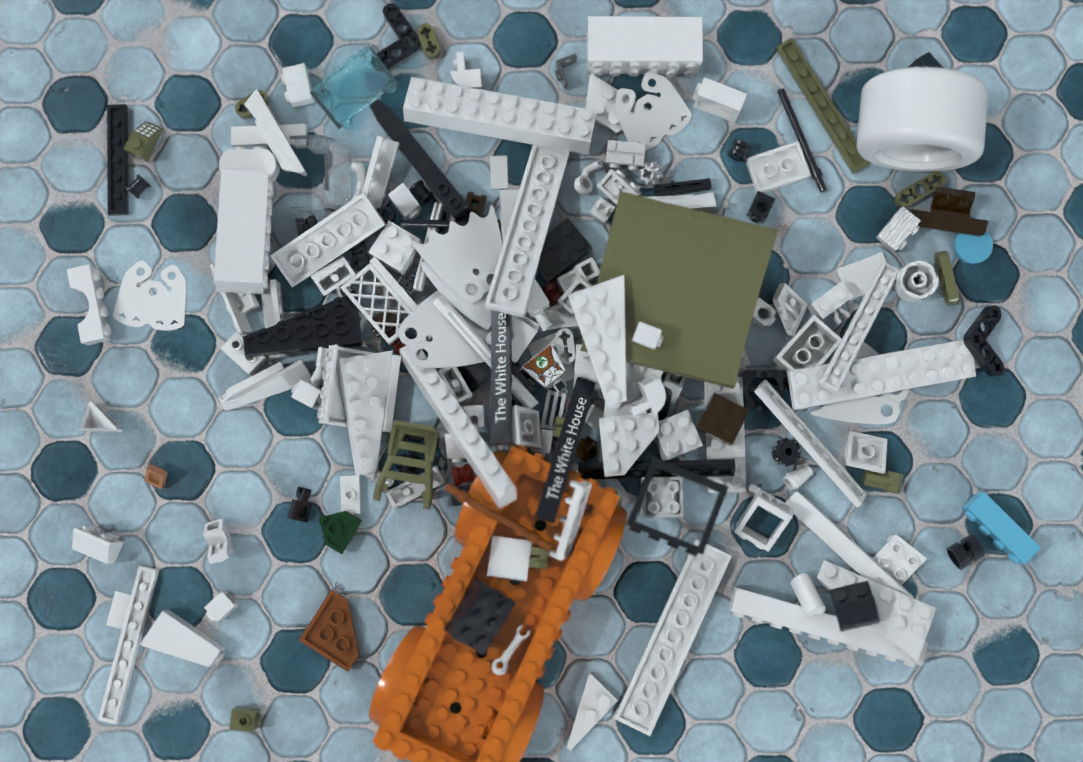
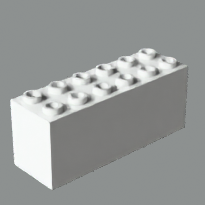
[587,16,703,77]
[214,169,274,294]

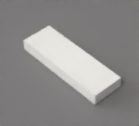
[386,465,446,509]

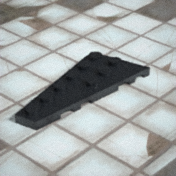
[243,290,363,358]

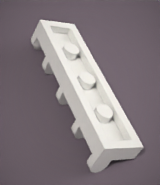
[549,480,592,561]

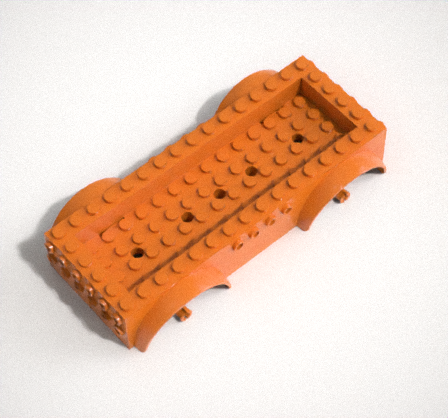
[369,445,627,762]

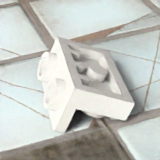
[597,168,643,205]

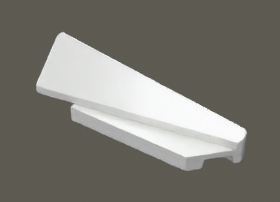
[244,90,307,176]
[646,192,716,212]
[218,360,312,411]

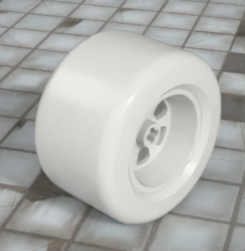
[856,67,988,172]

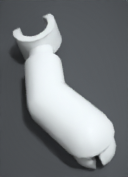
[351,162,366,200]

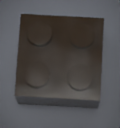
[695,393,750,446]

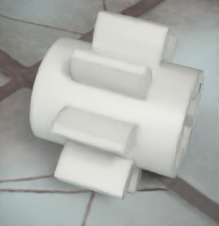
[639,161,664,185]

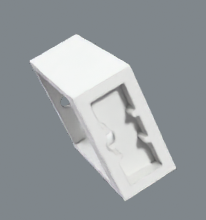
[692,77,747,123]
[734,489,794,552]

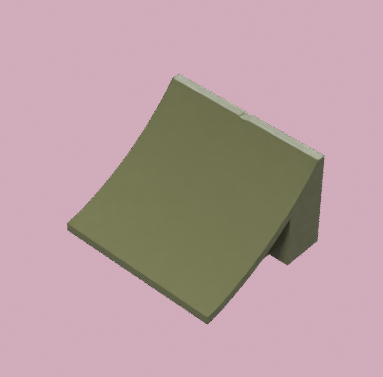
[580,191,777,389]

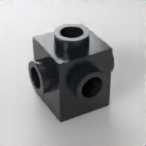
[771,438,801,467]

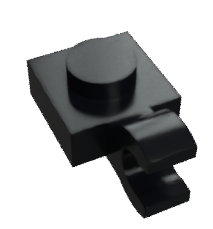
[287,486,312,522]

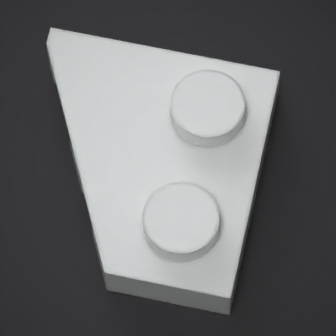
[772,283,808,336]

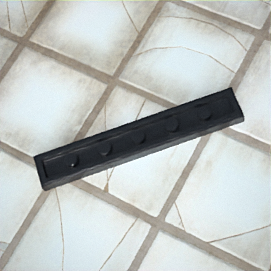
[107,104,129,216]

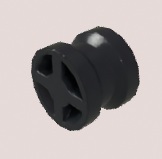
[727,139,751,162]

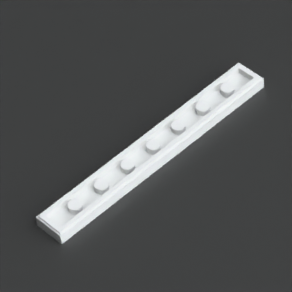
[818,261,899,395]
[754,380,867,508]
[784,490,914,598]
[98,565,159,725]

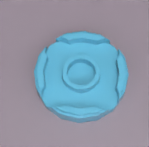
[953,231,993,265]

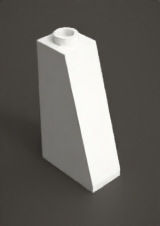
[140,609,225,667]

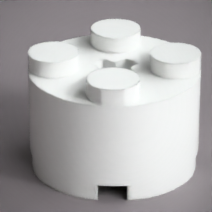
[893,261,938,302]

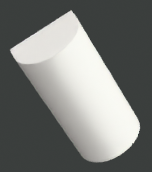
[790,573,826,616]

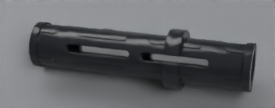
[653,178,711,196]

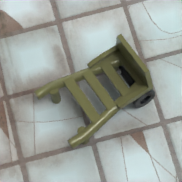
[373,420,440,510]

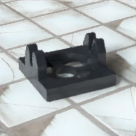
[744,369,784,411]

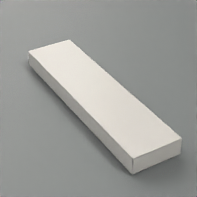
[231,124,307,147]

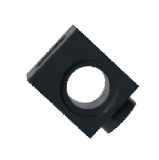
[746,191,775,223]

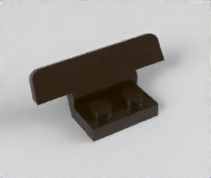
[911,186,988,237]

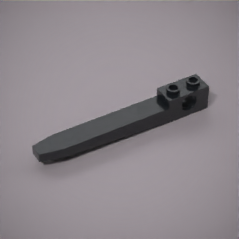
[370,99,472,221]

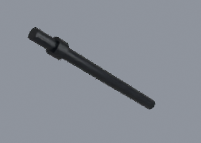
[777,88,827,193]
[401,219,501,230]

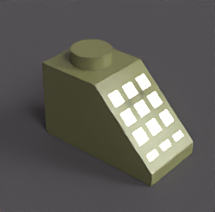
[124,121,164,162]

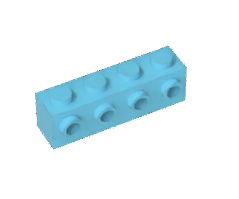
[962,492,1041,565]

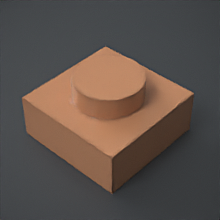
[144,464,168,489]

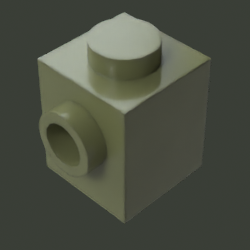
[229,706,262,732]

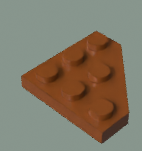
[299,590,360,672]

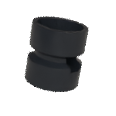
[946,534,985,570]

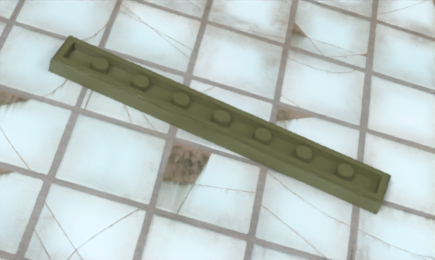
[775,38,870,174]

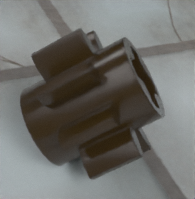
[575,436,598,461]

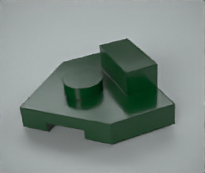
[319,511,363,554]

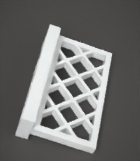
[340,257,418,345]

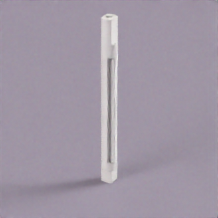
[433,295,539,409]

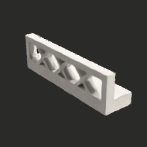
[361,136,400,209]
[261,279,289,360]

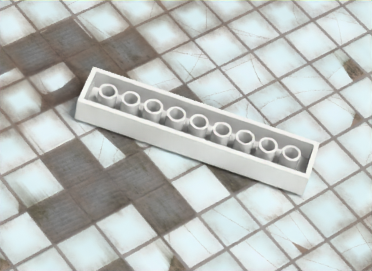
[403,77,597,155]

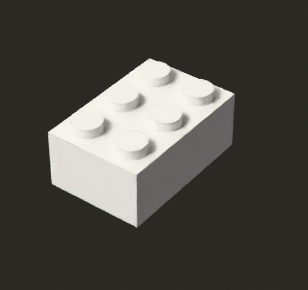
[772,315,842,373]

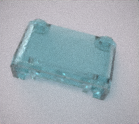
[310,43,399,129]

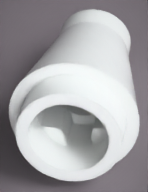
[783,465,813,490]

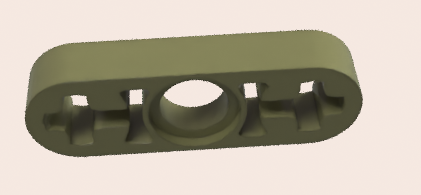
[894,171,946,208]
[934,251,959,306]

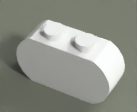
[219,147,280,182]

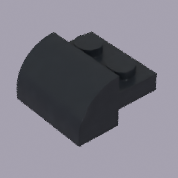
[829,581,880,632]

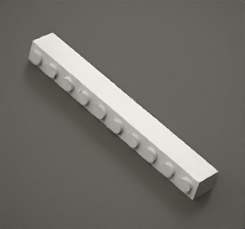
[399,344,517,509]
[728,587,928,668]

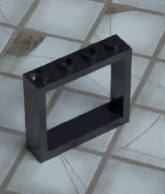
[626,457,728,557]

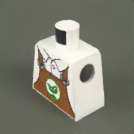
[522,344,567,393]

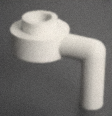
[574,160,603,195]

